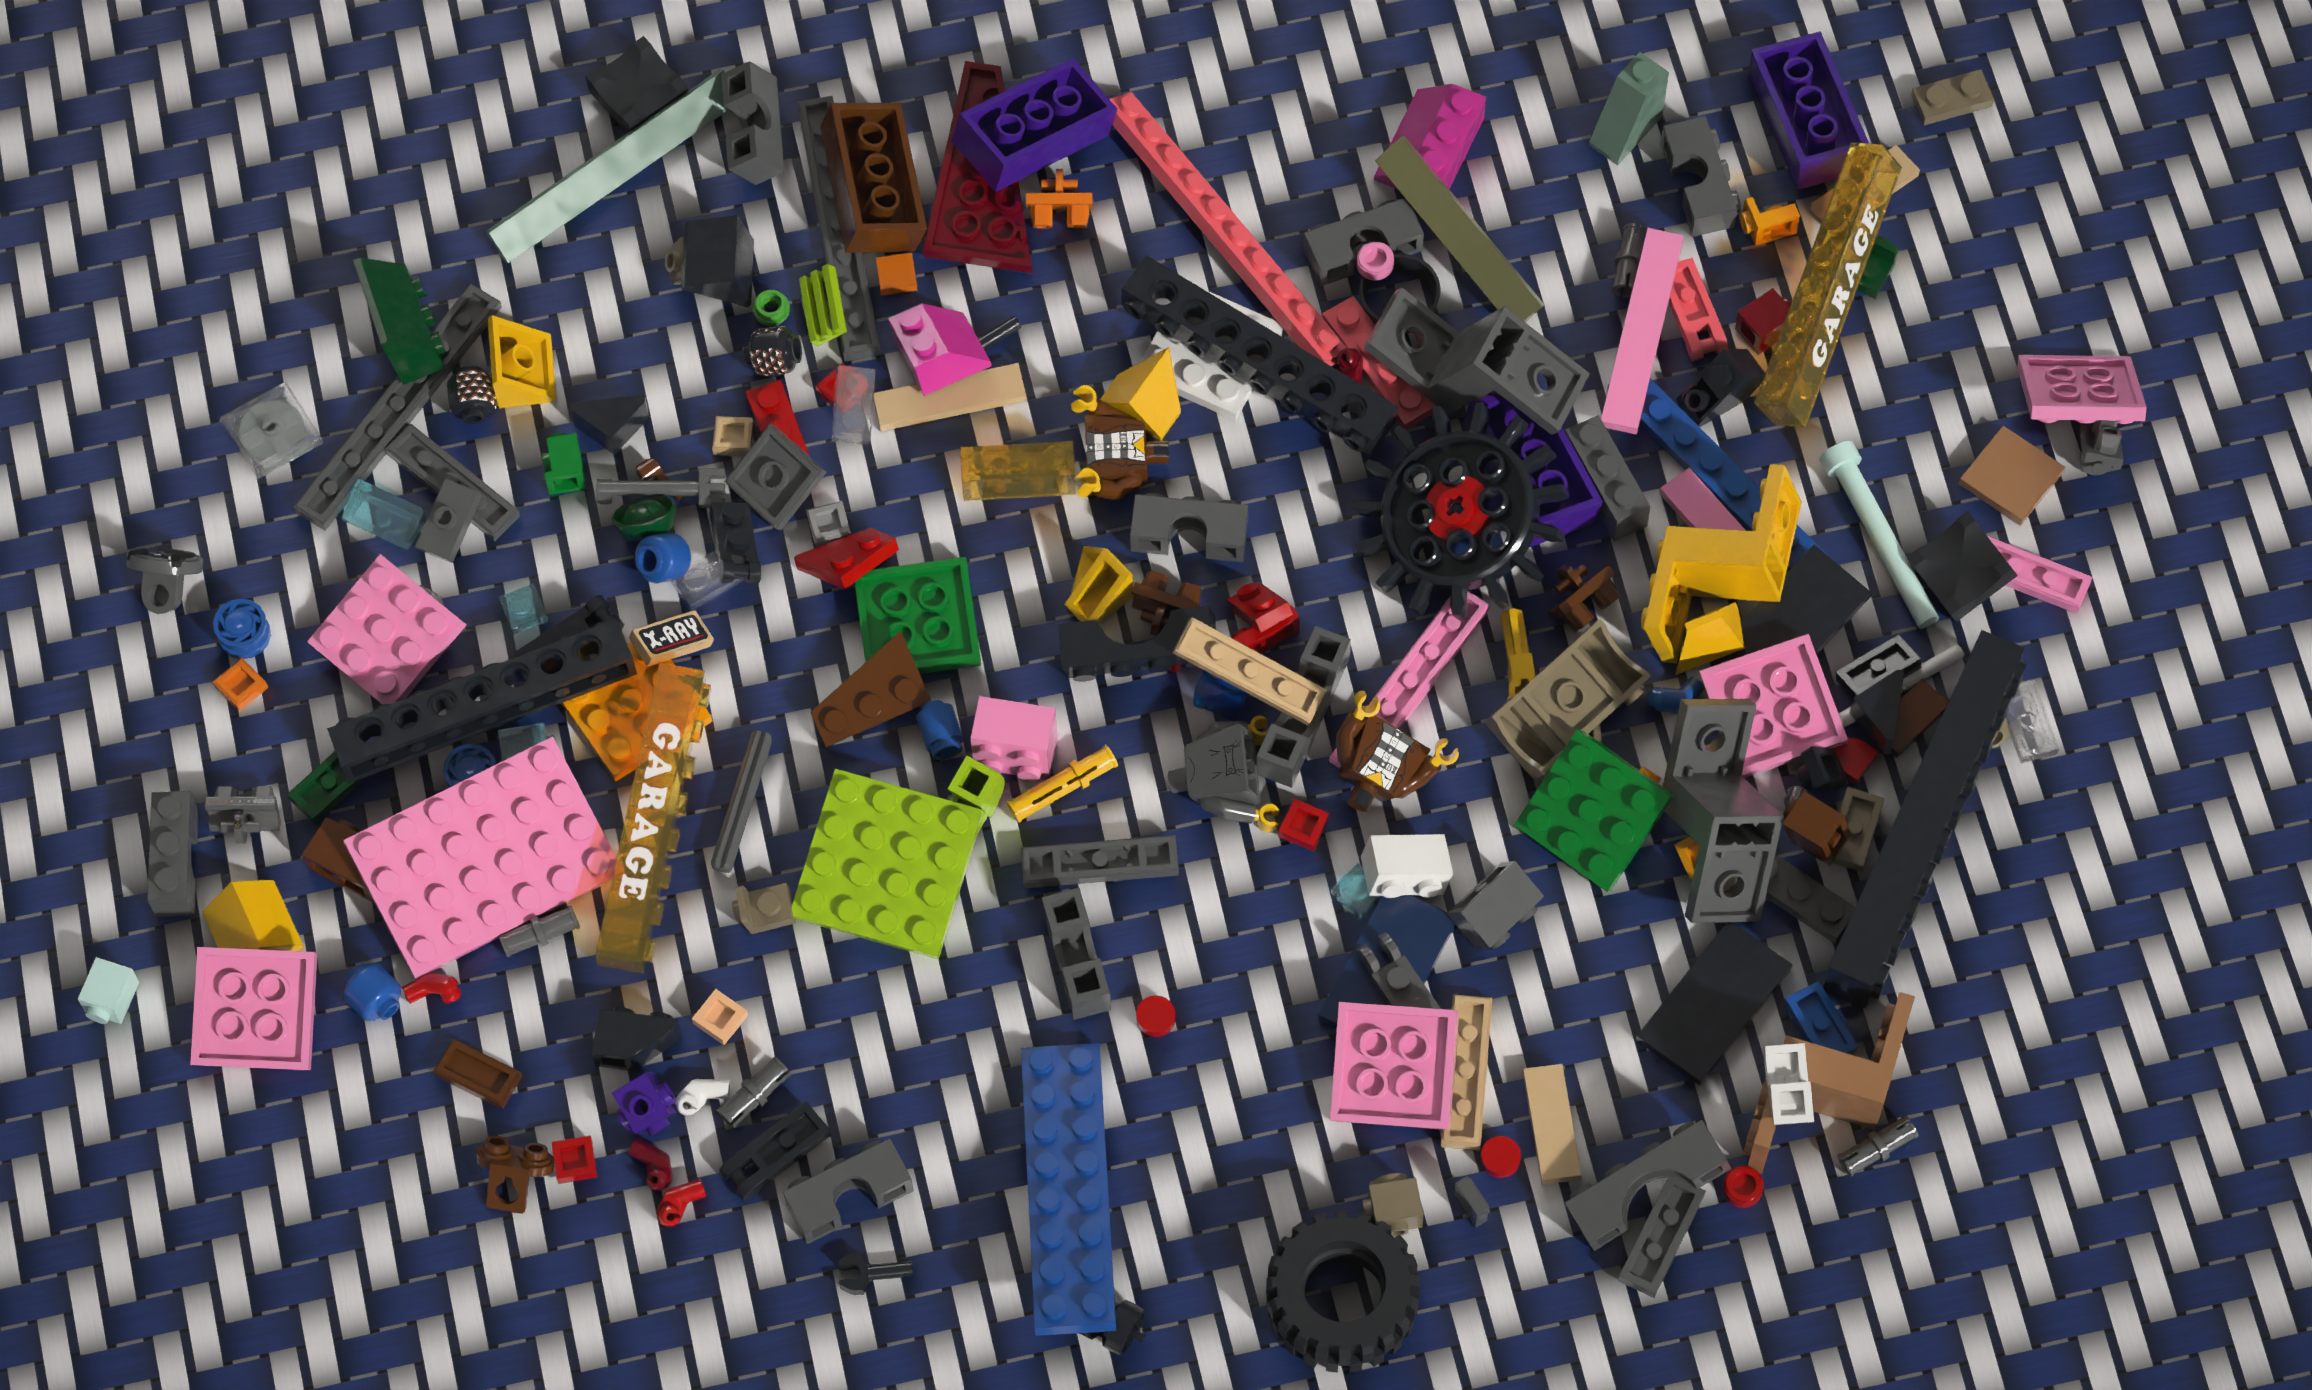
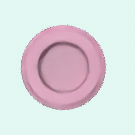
[1357,242,1394,281]

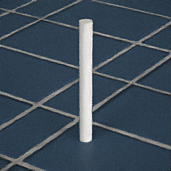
[1838,644,1964,728]

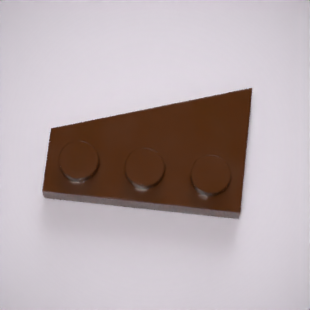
[811,631,931,748]

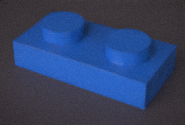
[1783,981,1859,1055]

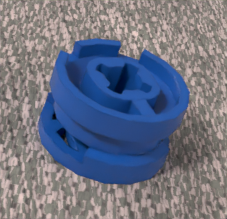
[213,598,271,659]
[443,744,496,788]

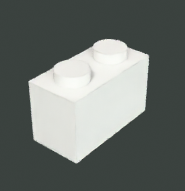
[1361,834,1453,898]

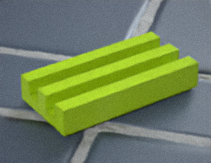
[799,263,847,346]

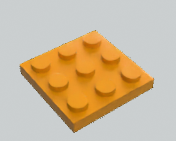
[560,642,713,782]

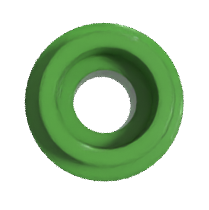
[753,290,790,326]

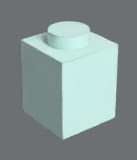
[78,957,139,1024]

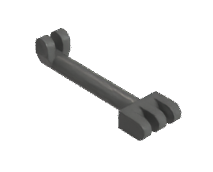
[597,468,725,508]

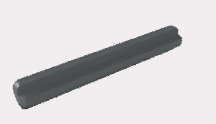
[711,730,772,873]

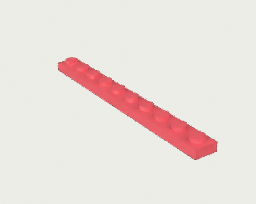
[1110,92,1347,366]

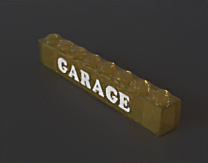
[1755,143,1902,428]
[595,662,711,974]

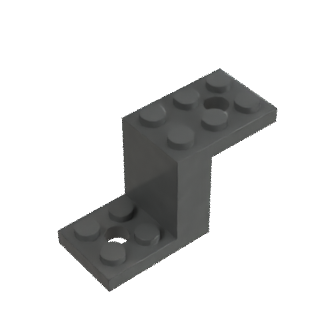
[1363,287,1590,435]
[1662,699,1783,923]

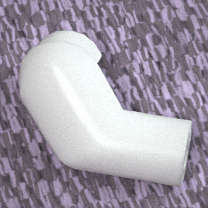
[675,1079,730,1116]

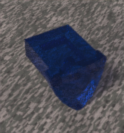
[1193,670,1247,721]

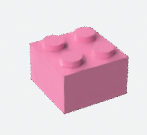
[971,696,1058,782]

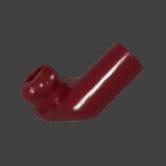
[1337,348,1363,385]
[629,1138,673,1190]

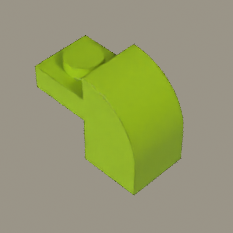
[948,756,1005,833]

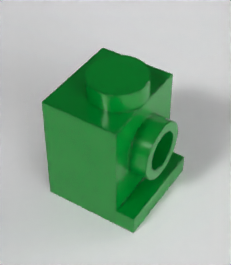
[542,433,587,495]

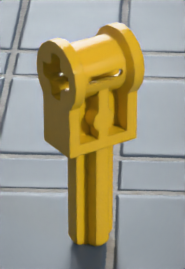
[1501,608,1535,701]

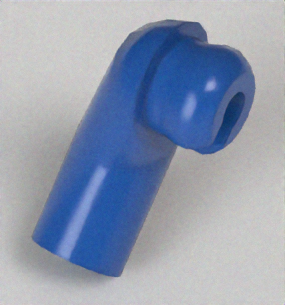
[1647,676,1705,714]

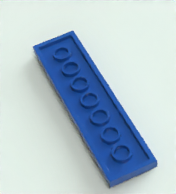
[1021,1043,1116,1336]

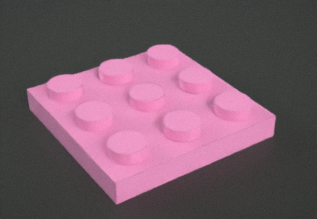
[2017,355,2147,424]
[307,554,466,705]
[1699,634,1848,778]
[190,947,317,1070]
[1330,1002,1459,1130]

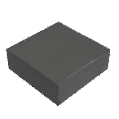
[1454,1176,1489,1228]

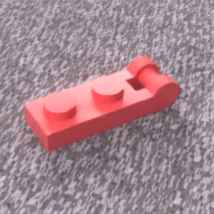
[1668,258,1728,362]

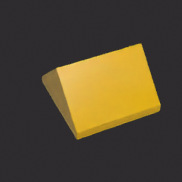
[488,315,556,408]
[202,880,304,951]

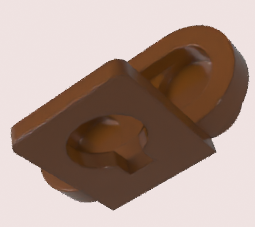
[476,1136,554,1214]

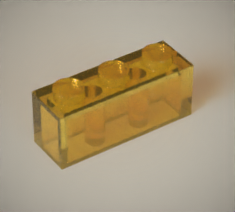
[960,441,1076,501]

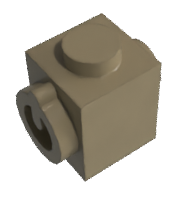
[1362,1173,1423,1237]

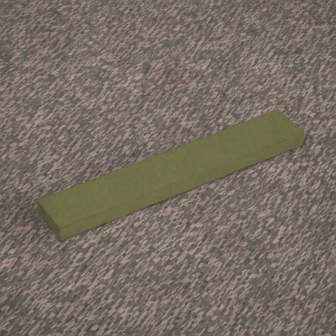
[1375,136,1545,322]

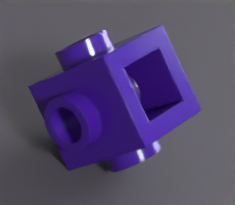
[612,1072,677,1136]

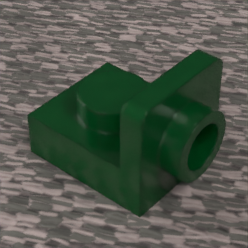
[1842,233,1899,299]

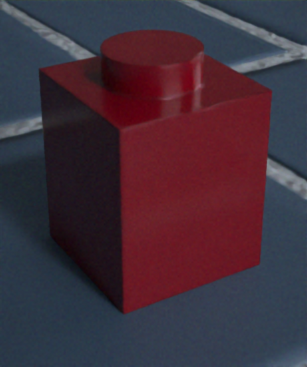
[1735,288,1796,355]

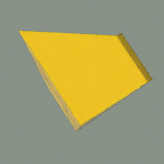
[1100,347,1181,441]
[1064,546,1133,624]
[1675,602,1745,675]

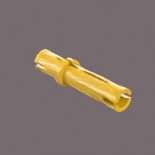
[1006,745,1118,823]

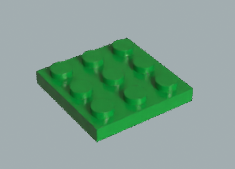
[855,557,981,674]
[1514,729,1675,892]

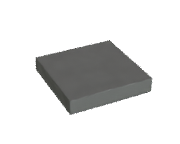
[724,424,827,530]

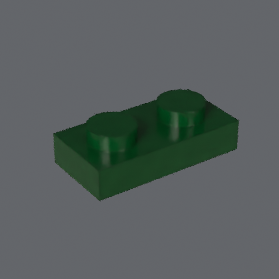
[287,751,369,824]

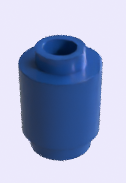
[916,700,963,760]

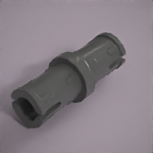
[1612,223,1647,298]
[499,905,580,957]
[716,1056,792,1129]
[1837,1115,1919,1177]

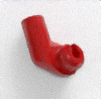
[401,973,461,1004]
[657,1178,707,1227]

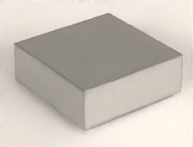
[806,501,851,548]

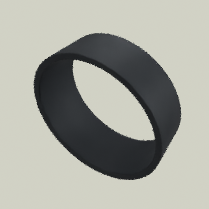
[1359,253,1441,334]

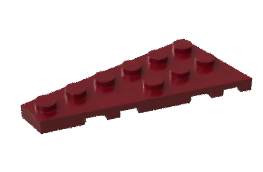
[923,61,1032,273]

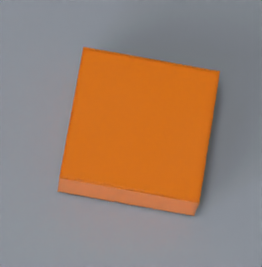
[876,252,918,296]
[213,658,268,712]

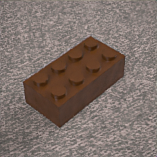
[820,103,927,253]

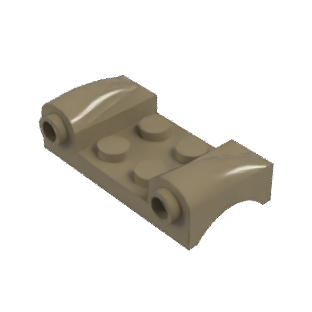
[1484,619,1651,780]

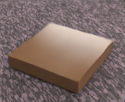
[1959,426,2065,526]

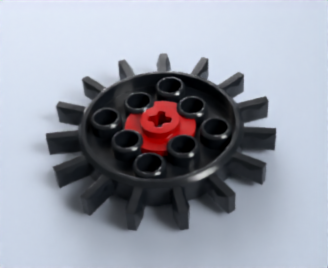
[1352,402,1569,620]

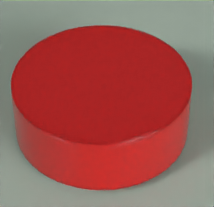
[1136,995,1176,1037]
[1481,1136,1521,1178]
[1723,1166,1764,1208]

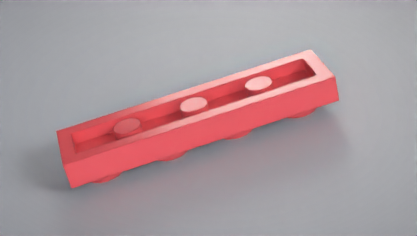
[1322,296,1436,430]

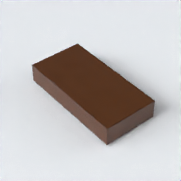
[1891,679,1948,758]
[433,1039,522,1110]

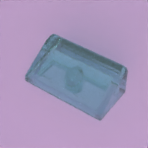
[342,479,426,550]

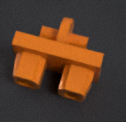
[1026,169,1093,229]

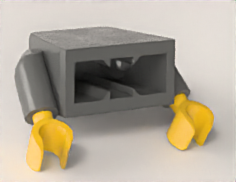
[1167,715,1279,832]

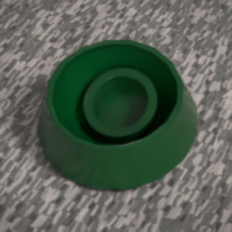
[611,495,676,541]

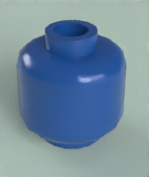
[635,532,691,584]
[343,963,401,1021]

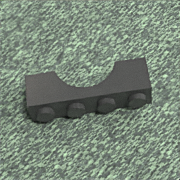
[1257,626,1351,788]
[1565,1120,1731,1252]

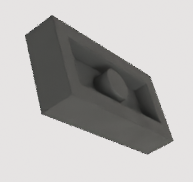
[415,478,482,563]

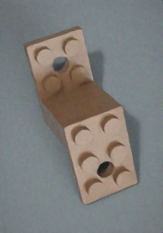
[1743,992,1915,1174]

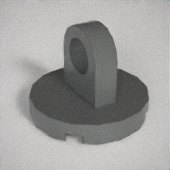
[126,548,203,614]

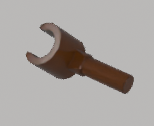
[636,458,683,501]

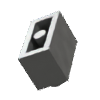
[1447,861,1544,949]

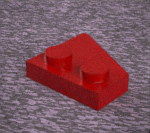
[794,528,899,589]

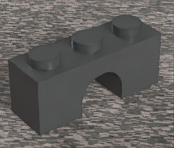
[721,61,784,185]
[1661,116,1741,237]
[1304,198,1424,287]
[1565,415,1650,541]
[1130,493,1248,562]
[147,791,198,917]
[1042,887,1111,1020]
[783,1139,914,1244]

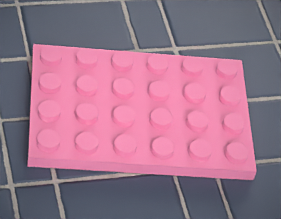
[343,737,624,980]

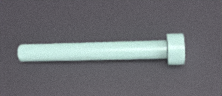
[1819,441,1939,629]

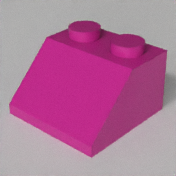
[888,304,992,396]

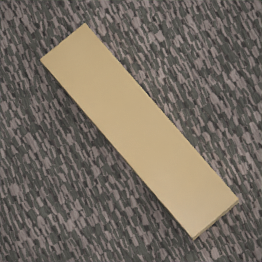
[873,363,1027,431]
[1173,617,1327,725]
[1441,994,1492,1151]

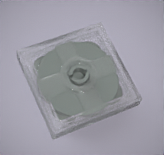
[220,381,323,479]

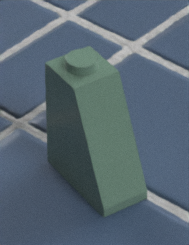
[1589,52,1669,166]

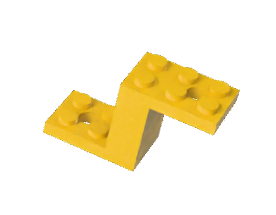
[1641,464,1802,664]

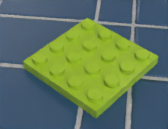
[792,769,984,960]

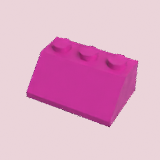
[1374,84,1486,189]

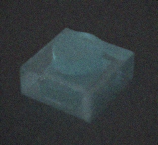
[499,583,549,635]
[1331,863,1381,919]

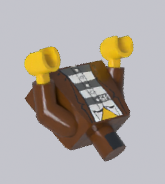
[1071,385,1169,501]
[1336,691,1459,812]

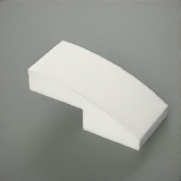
[1763,1043,1814,1125]

